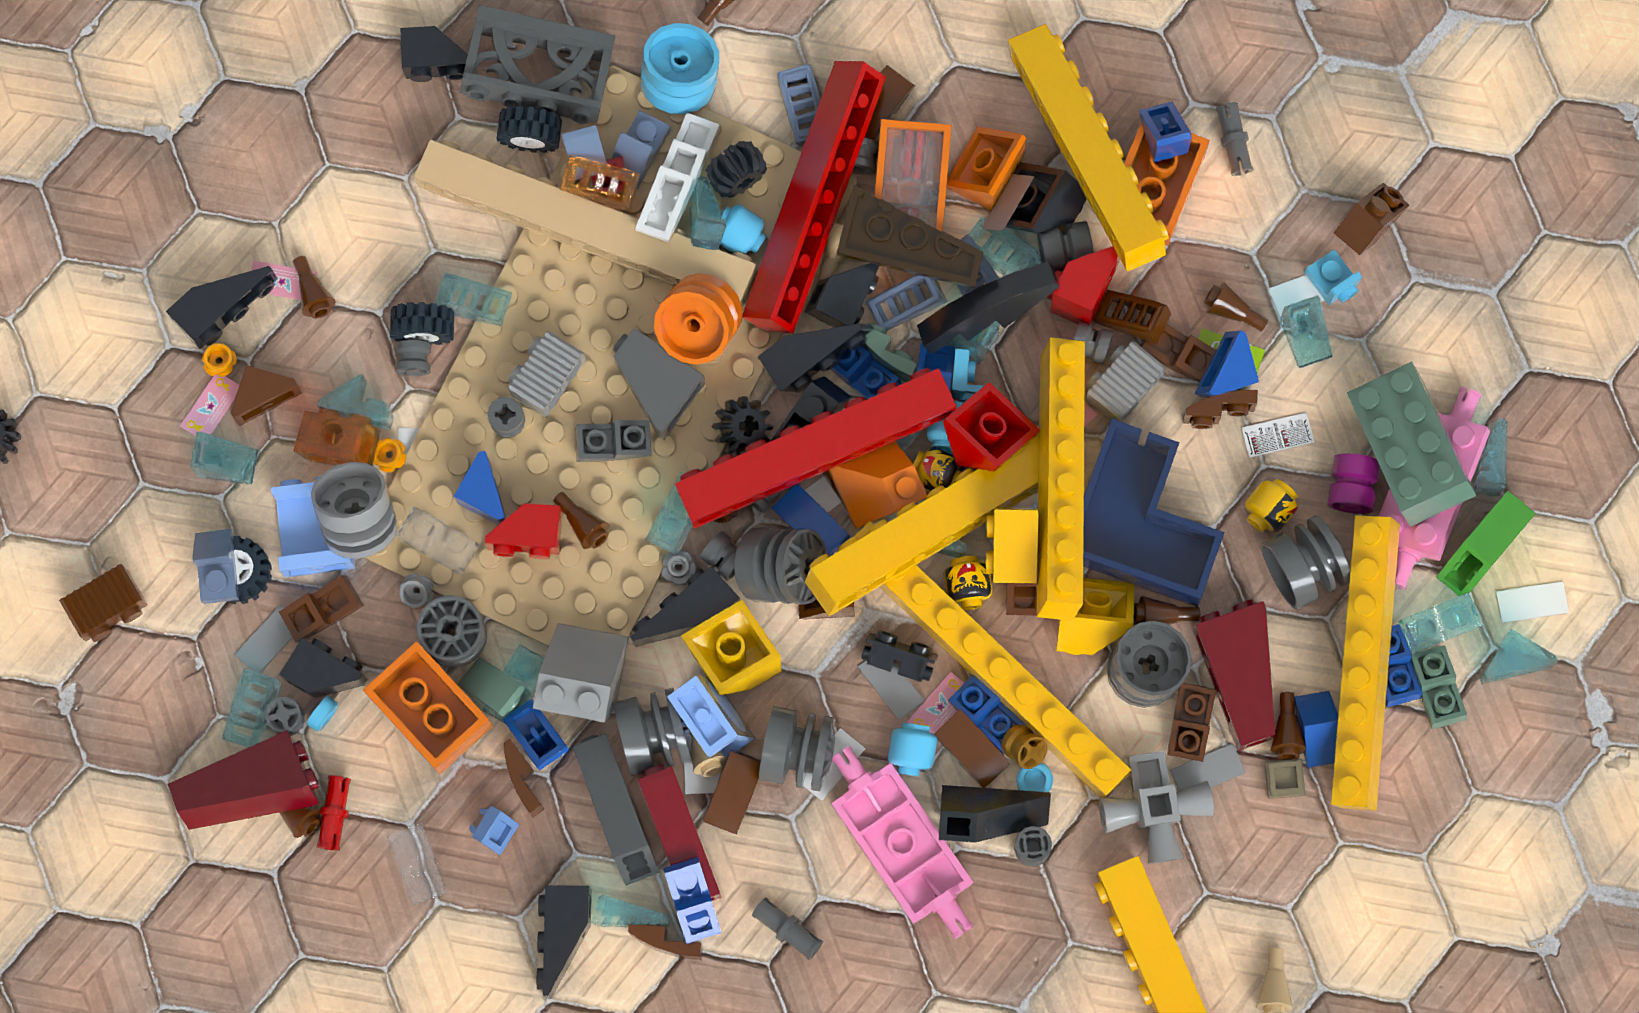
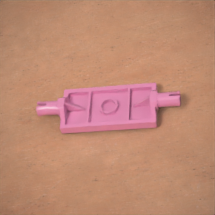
[1378,387,1490,590]
[831,746,974,939]

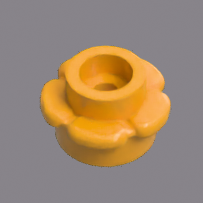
[202,343,237,377]
[372,438,406,472]

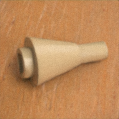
[818,218,845,280]
[690,731,727,777]
[1256,948,1293,1013]

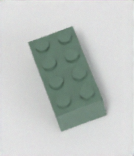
[1347,361,1476,527]

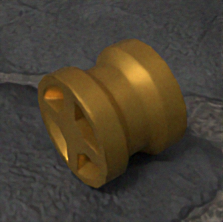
[1001,724,1047,769]

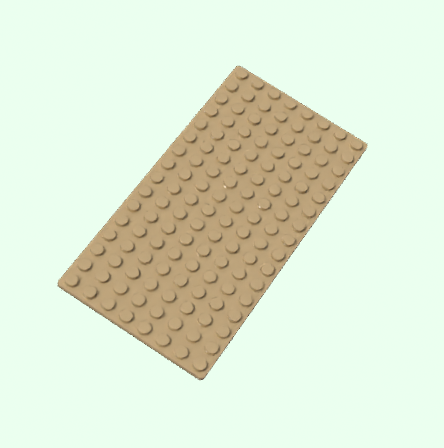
[363,66,857,647]

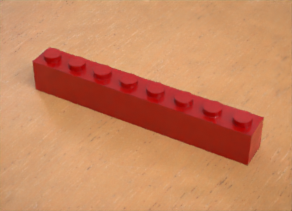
[742,61,886,334]
[675,368,957,529]

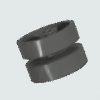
[417,595,487,668]

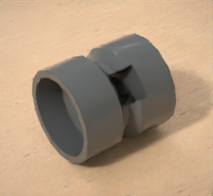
[1037,221,1094,272]

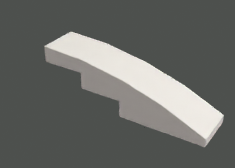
[635,113,720,242]

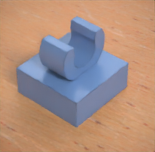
[469,806,520,855]

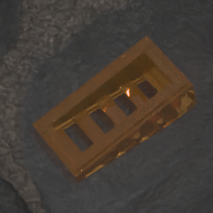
[560,155,640,211]

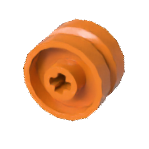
[654,273,742,365]

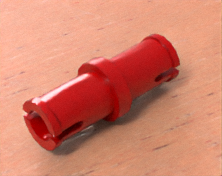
[317,775,351,851]

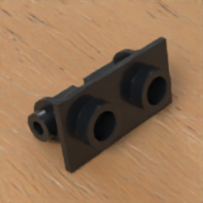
[861,630,938,682]

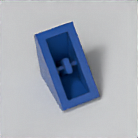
[1139,101,1191,162]
[1194,330,1259,397]
[454,451,506,525]
[1294,691,1338,768]
[502,698,569,771]

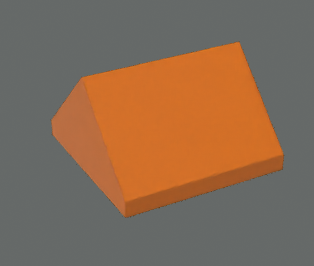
[947,126,1027,211]

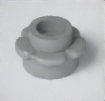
[661,550,697,585]
[399,573,434,608]

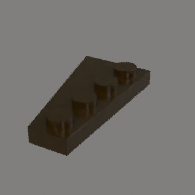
[837,185,984,289]

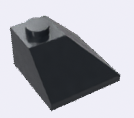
[1005,162,1087,233]

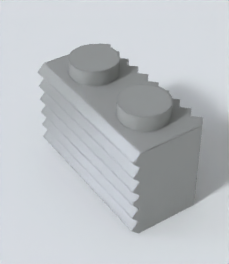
[508,331,586,417]
[1086,341,1166,422]

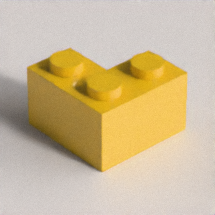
[986,508,1038,583]

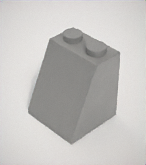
[533,623,629,722]

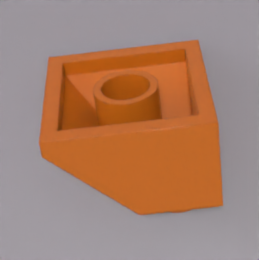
[829,441,927,529]

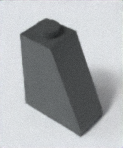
[613,328,705,440]

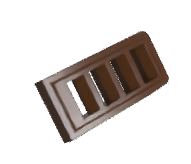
[1093,289,1171,345]

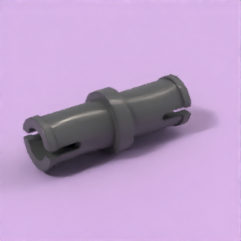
[1216,102,1254,176]
[752,897,823,960]

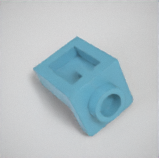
[1304,249,1363,305]
[952,349,983,403]

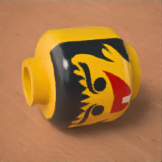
[914,447,962,494]
[1244,479,1298,533]
[943,556,993,611]

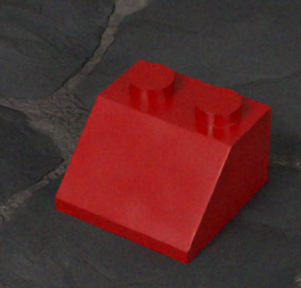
[1047,246,1119,325]

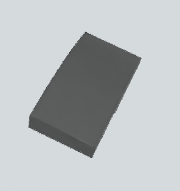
[575,420,652,462]

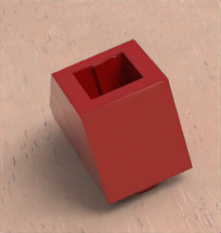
[485,503,563,559]

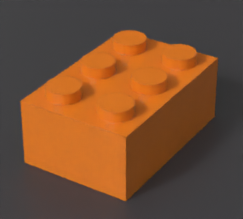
[1124,122,1210,246]
[363,641,493,775]

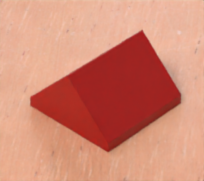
[943,382,1041,471]

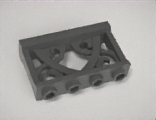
[460,5,616,124]

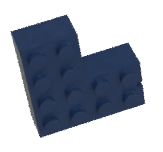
[1083,419,1225,607]

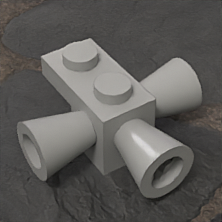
[1099,751,1214,864]

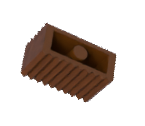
[59,564,148,642]

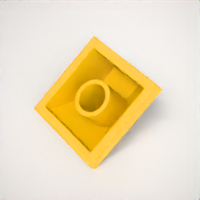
[1056,578,1135,655]
[681,600,782,695]

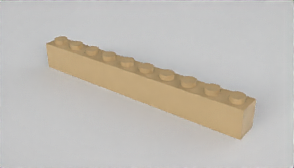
[414,139,757,309]

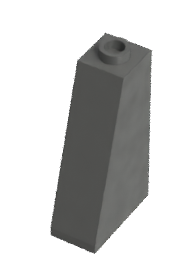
[572,734,660,885]

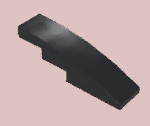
[917,261,1060,354]

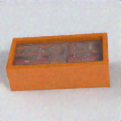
[875,119,952,232]

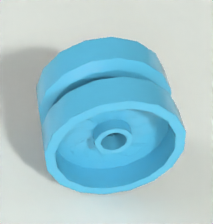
[640,23,719,114]

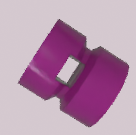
[1327,453,1380,514]

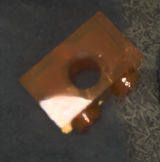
[293,408,382,466]

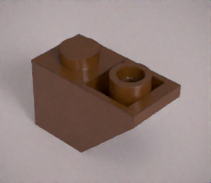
[1333,183,1410,256]

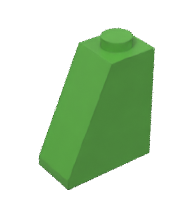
[1436,491,1536,600]

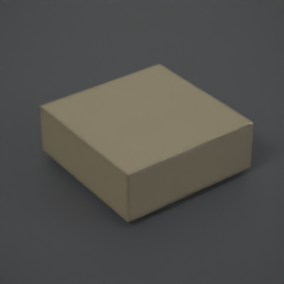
[1265,759,1306,799]

